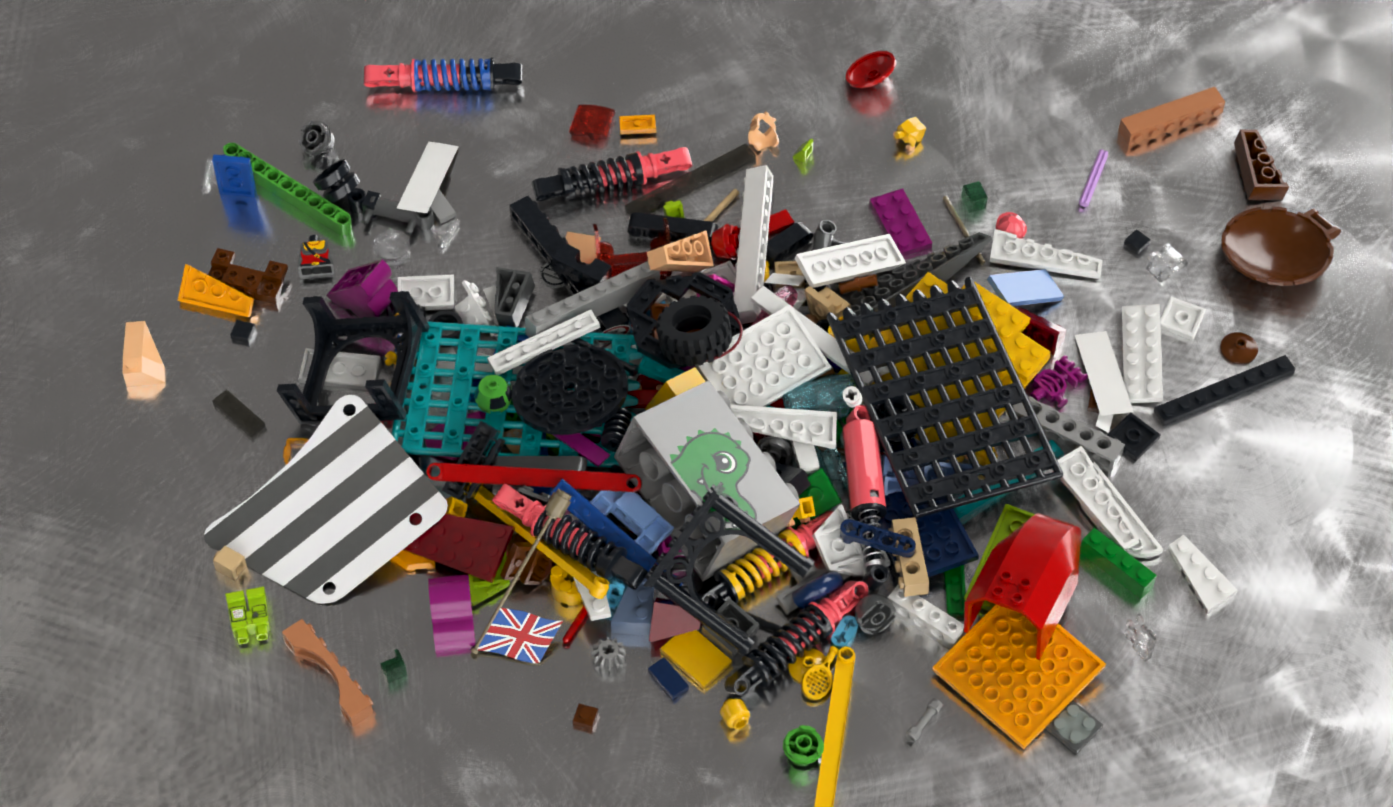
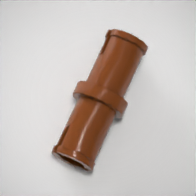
[839,274,878,294]

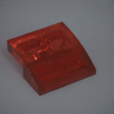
[569,104,615,140]

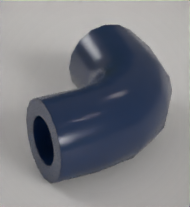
[792,571,843,609]

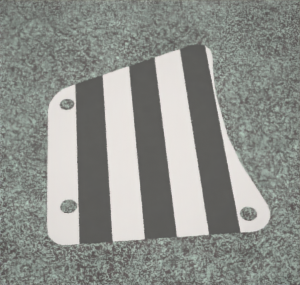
[204,395,448,604]

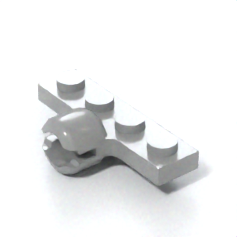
[776,557,853,615]

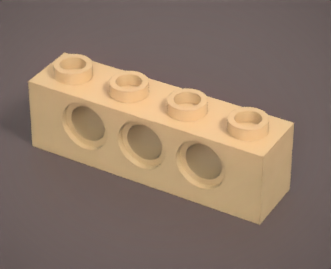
[888,517,929,597]

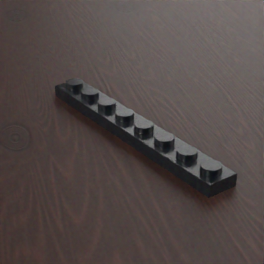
[1154,355,1295,426]

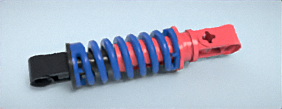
[364,57,522,92]

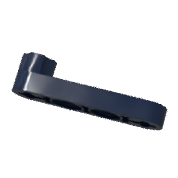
[840,519,916,557]

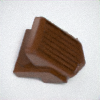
[500,533,556,585]

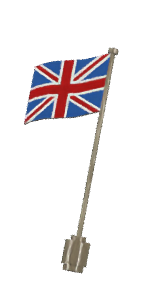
[470,489,572,663]

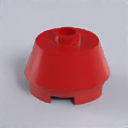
[711,224,740,260]

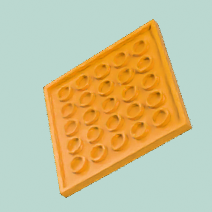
[932,604,1106,750]

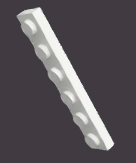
[488,310,600,375]

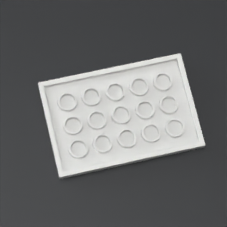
[695,305,831,407]

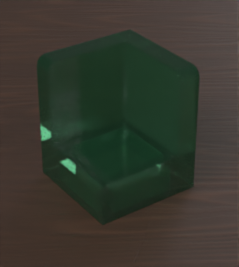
[961,181,988,213]
[380,649,407,683]

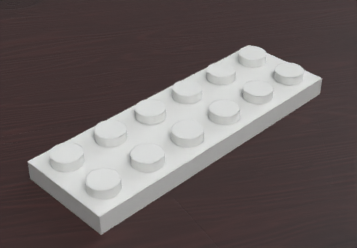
[794,234,906,288]
[1122,304,1163,403]

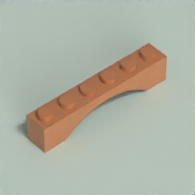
[282,619,373,727]

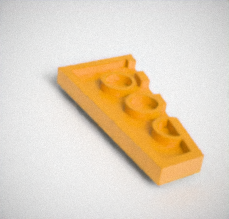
[178,264,254,317]

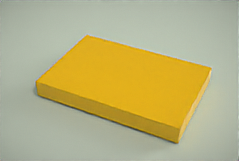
[660,630,732,690]

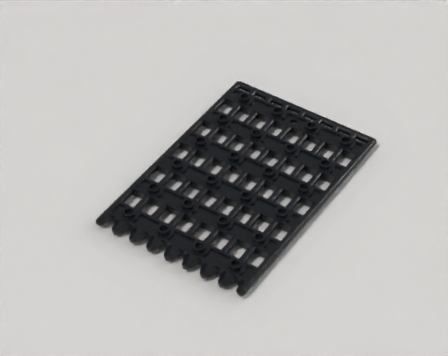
[826,277,1063,518]

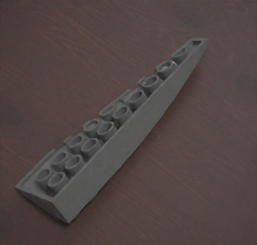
[838,232,992,317]

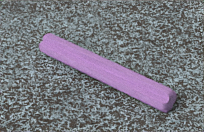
[1079,149,1108,207]

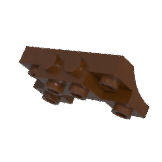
[208,248,288,304]

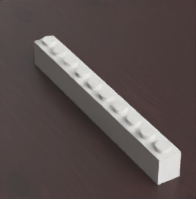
[733,165,773,324]

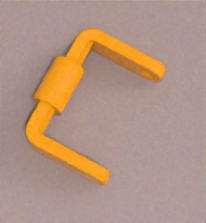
[283,438,309,466]

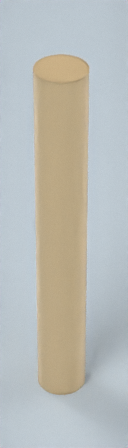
[703,189,739,222]

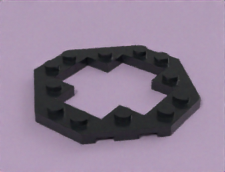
[626,272,744,369]

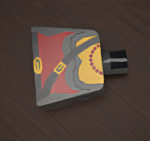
[298,235,335,278]

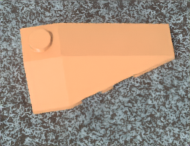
[123,321,165,387]

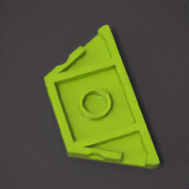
[469,552,510,606]

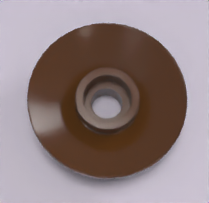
[1220,332,1258,364]

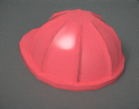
[996,212,1027,239]

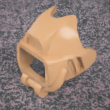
[748,111,779,151]

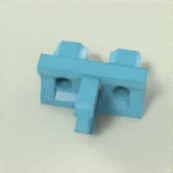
[606,577,628,612]

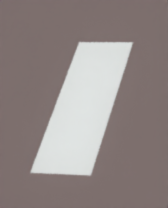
[397,142,459,213]
[1075,331,1134,416]

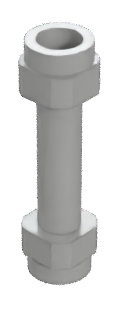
[905,698,943,742]

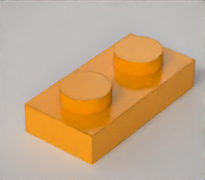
[619,115,656,135]

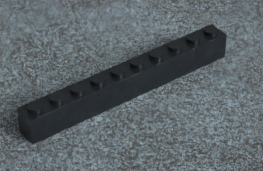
[510,196,629,332]

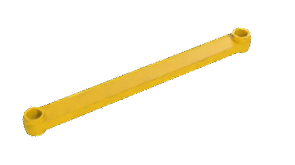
[466,483,610,599]
[814,647,855,807]

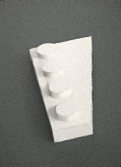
[1168,535,1238,614]

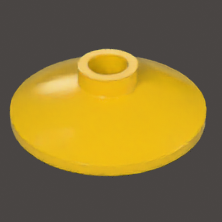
[788,648,827,685]

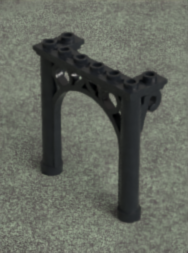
[643,482,815,657]

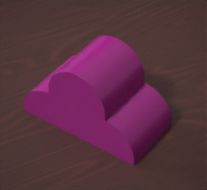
[326,259,398,318]
[428,574,476,653]

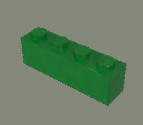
[1080,528,1157,599]

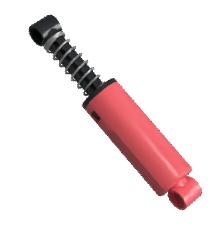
[842,405,889,591]

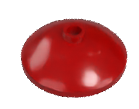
[846,51,896,89]

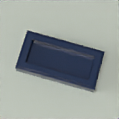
[648,657,689,700]

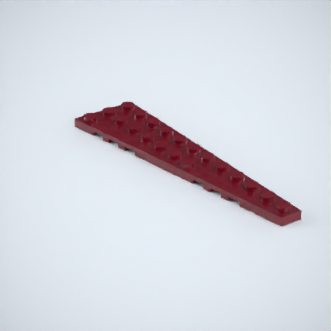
[403,513,515,583]

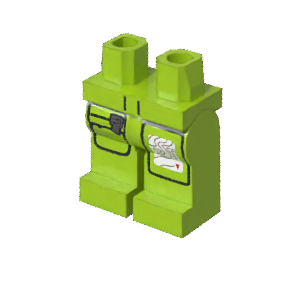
[225,586,271,645]

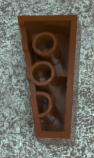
[1234,129,1289,200]

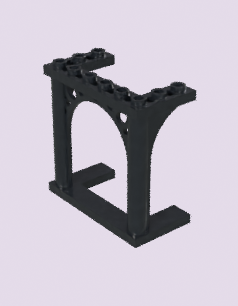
[276,291,430,424]

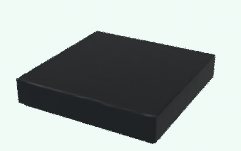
[1107,412,1161,461]

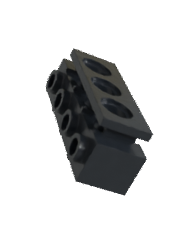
[442,421,506,500]

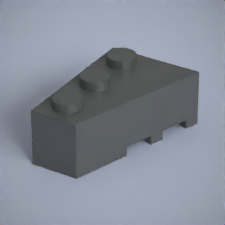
[495,267,535,327]

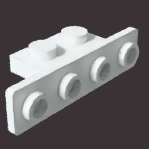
[455,280,498,340]

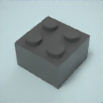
[701,598,759,660]

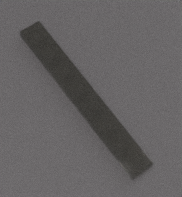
[625,143,756,215]

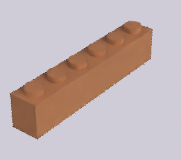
[1119,86,1225,145]

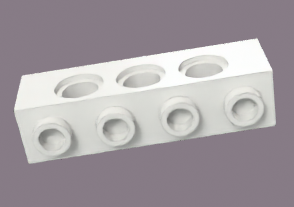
[888,585,965,650]

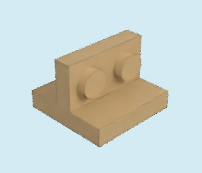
[804,286,851,320]

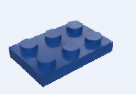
[212,155,257,198]

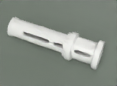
[842,386,865,409]

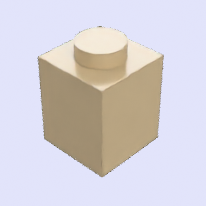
[213,546,247,581]

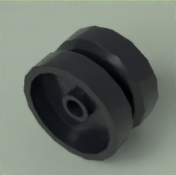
[313,159,361,203]

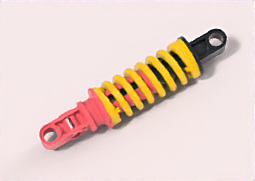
[697,511,834,609]

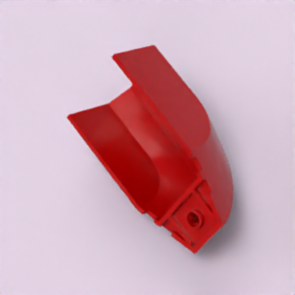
[964,513,1081,660]

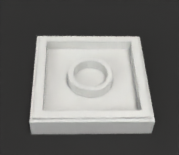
[1160,296,1206,341]

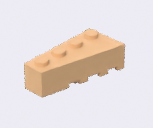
[647,231,714,272]

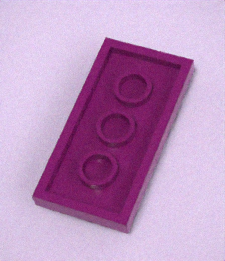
[869,188,932,257]

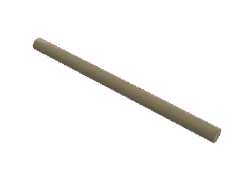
[943,196,985,265]

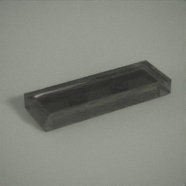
[212,389,266,438]

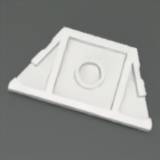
[812,504,867,577]

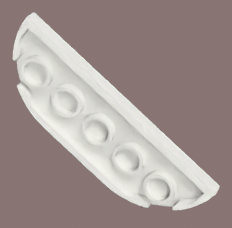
[1079,462,1163,558]

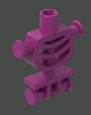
[1029,355,1088,408]

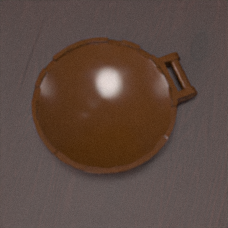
[1221,206,1341,286]

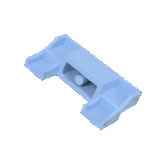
[590,491,674,554]

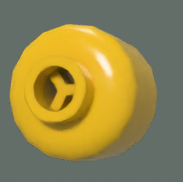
[720,698,750,729]

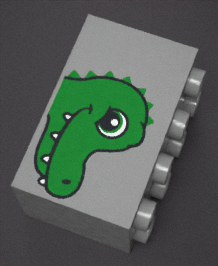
[614,380,800,581]

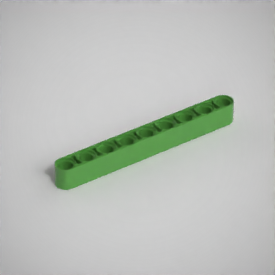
[223,143,352,236]

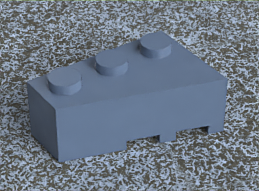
[611,578,655,635]

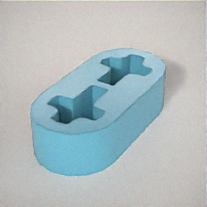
[831,615,858,650]

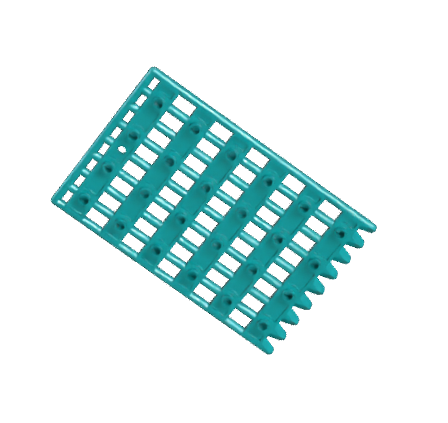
[391,322,644,468]

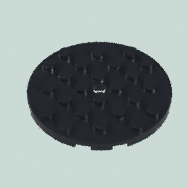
[511,344,629,435]

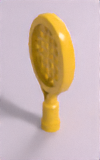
[801,646,839,701]

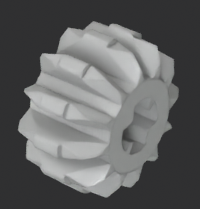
[591,636,626,672]

